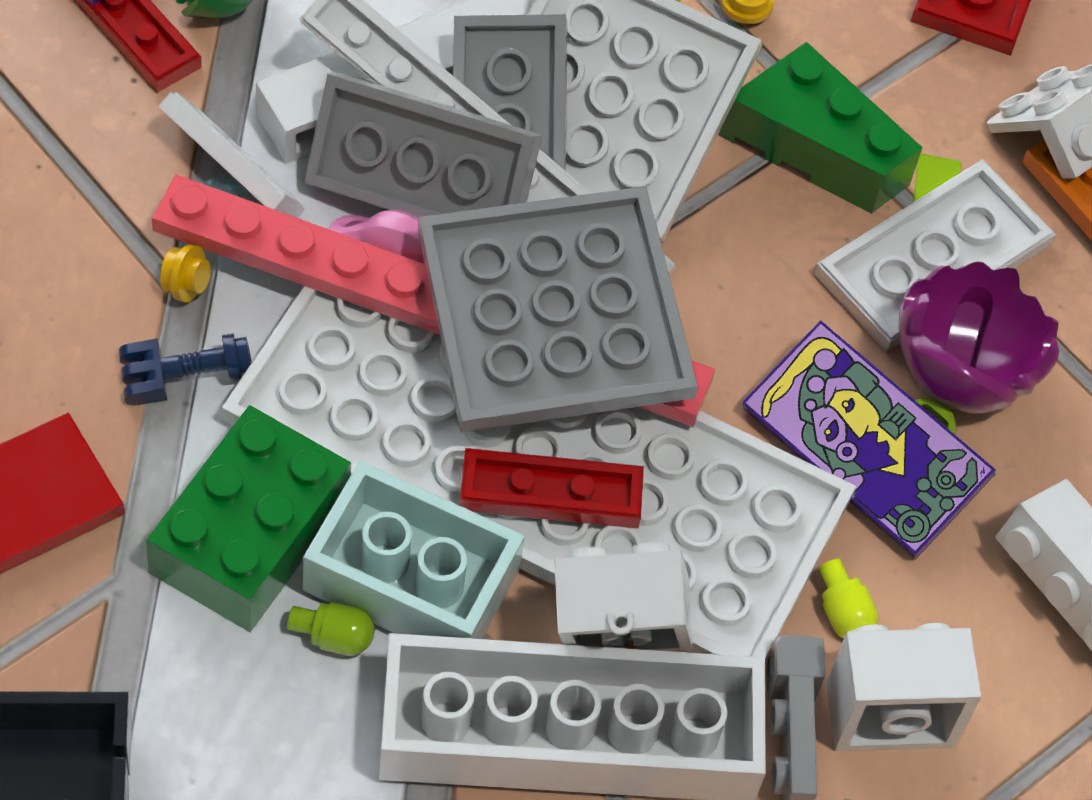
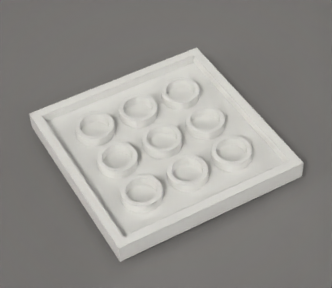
[528,0,762,243]

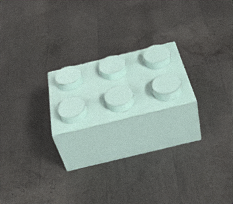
[303,461,525,639]

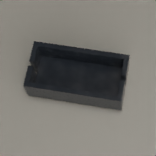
[0,691,132,800]

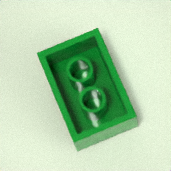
[146,405,351,633]

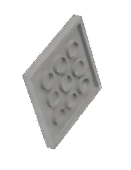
[418,186,698,433]

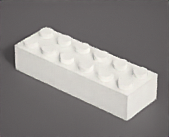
[379,633,766,800]

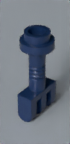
[119,333,252,405]

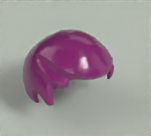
[899,261,1060,414]

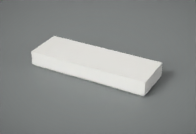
[158,92,304,218]

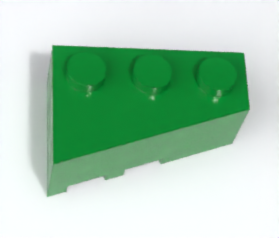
[719,42,923,214]

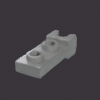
[768,635,825,800]

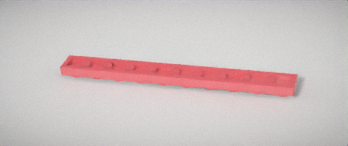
[152,174,715,427]

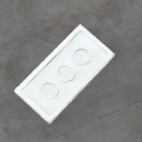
[814,159,1056,353]

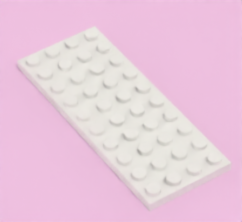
[221,286,856,661]

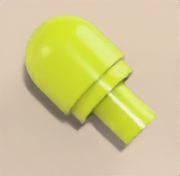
[819,558,878,639]

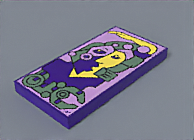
[742,320,996,560]

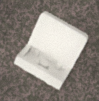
[987,64,1092,179]

